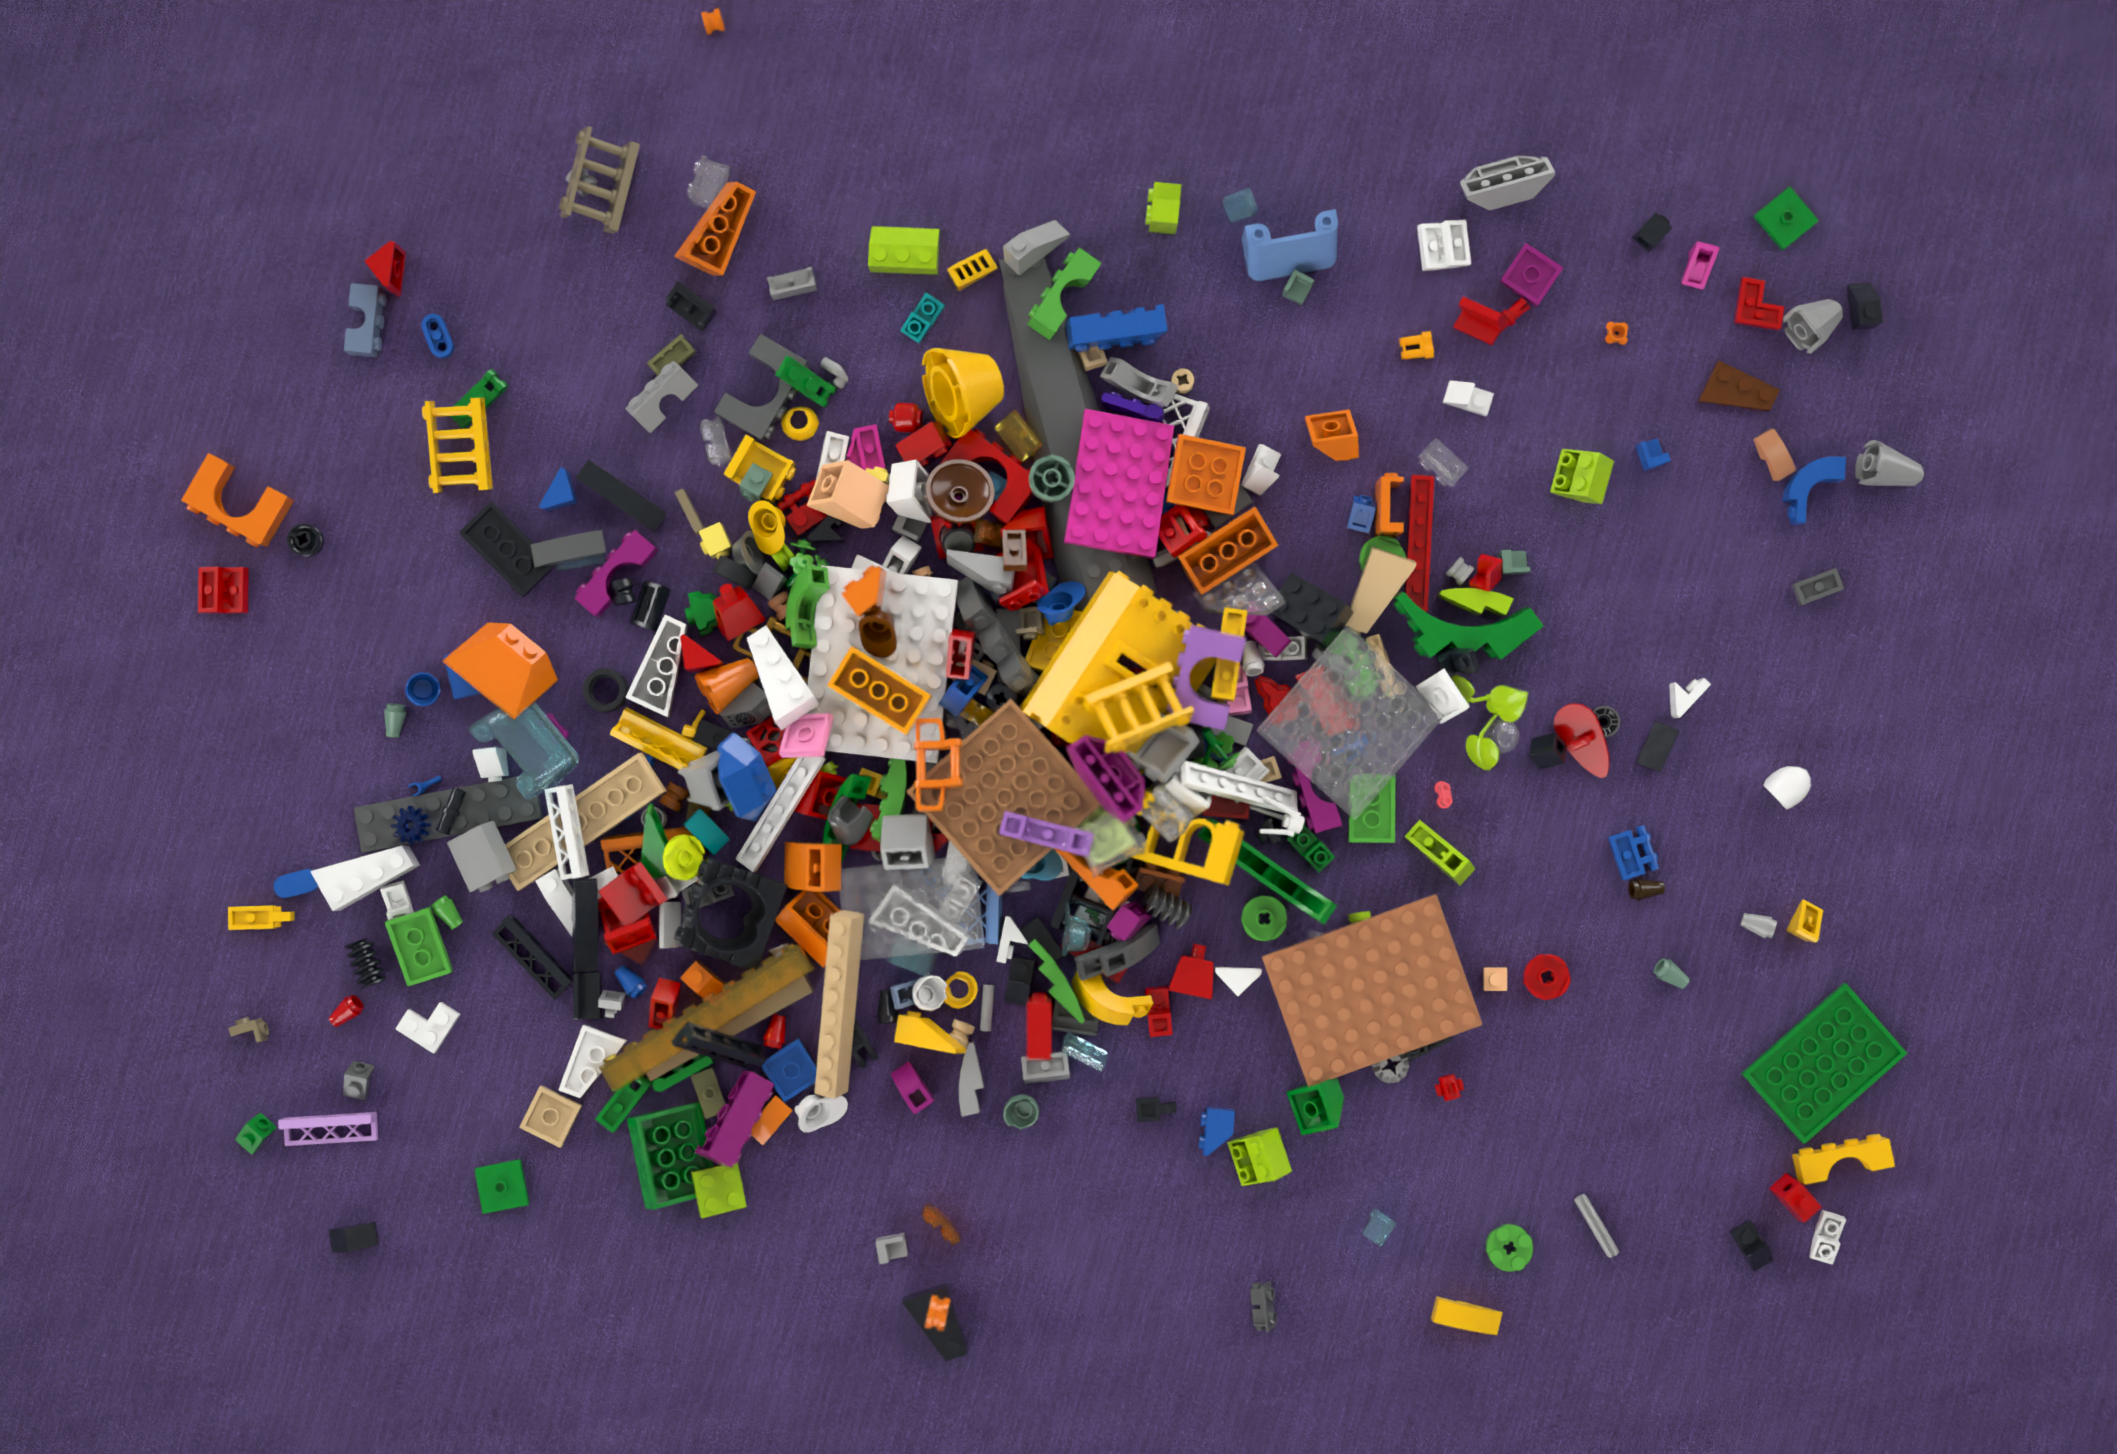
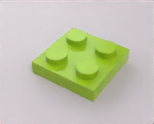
[691,1162,747,1218]

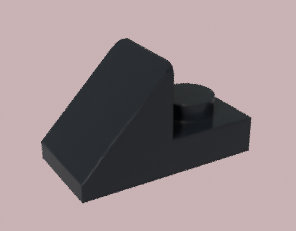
[807,515,844,543]
[1436,648,1480,678]
[1004,956,1035,1006]
[1729,1220,1773,1272]

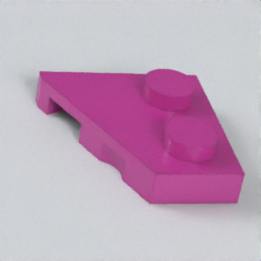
[846,424,886,471]

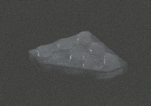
[1194,562,1286,616]

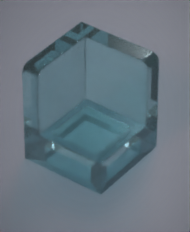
[1223,187,1258,223]
[1362,1208,1396,1247]

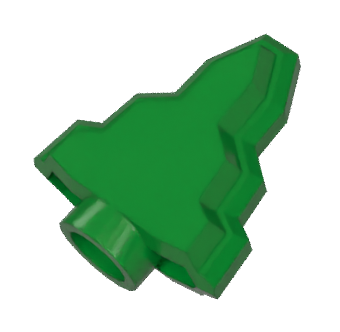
[685,591,718,637]

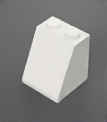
[1146,760,1212,829]

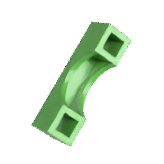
[1027,248,1101,340]

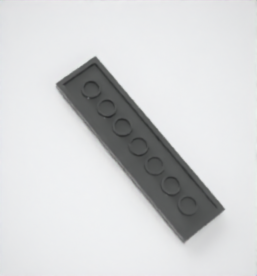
[354,773,543,853]

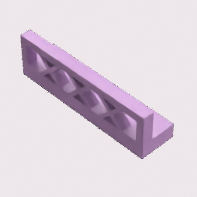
[278,1112,378,1146]

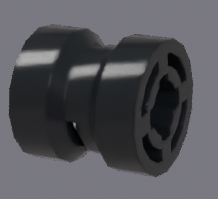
[610,579,637,606]

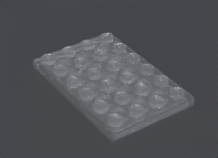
[839,856,985,960]

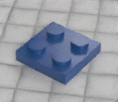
[761,1038,817,1102]

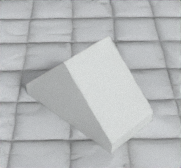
[1214,967,1262,996]

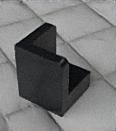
[1529,732,1567,769]

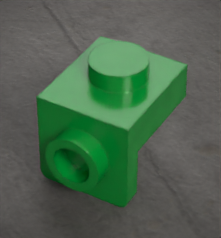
[235,1113,276,1155]

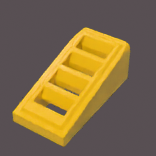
[947,249,998,291]

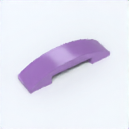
[999,811,1095,857]

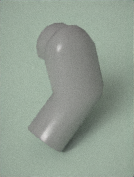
[820,357,848,389]

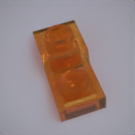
[974,519,1005,549]
[922,1202,961,1245]

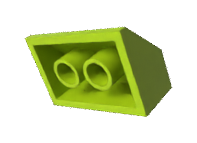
[868,226,940,275]

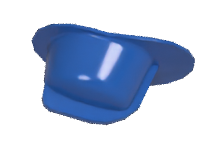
[1036,581,1086,626]

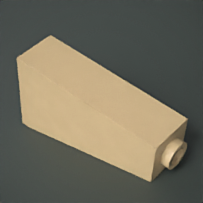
[1345,546,1417,635]

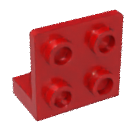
[598,862,667,927]

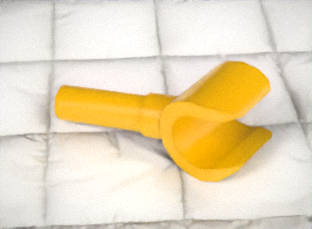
[682,709,706,739]

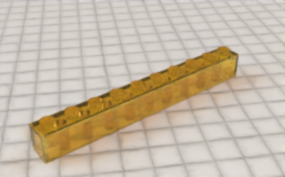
[599,944,815,1091]

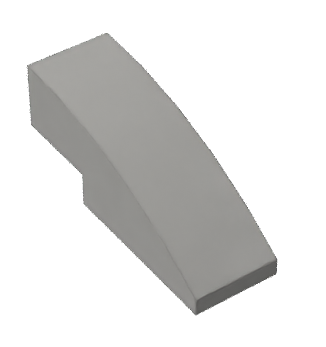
[959,1041,984,1117]

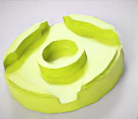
[663,834,705,881]

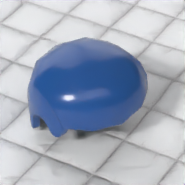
[405,672,441,707]

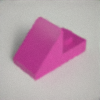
[1681,241,1720,290]

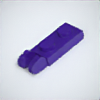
[1101,392,1165,423]

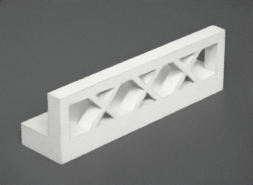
[544,784,589,880]

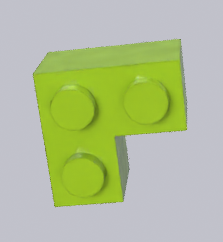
[1145,182,1182,235]

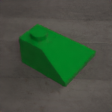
[1286,1077,1344,1135]

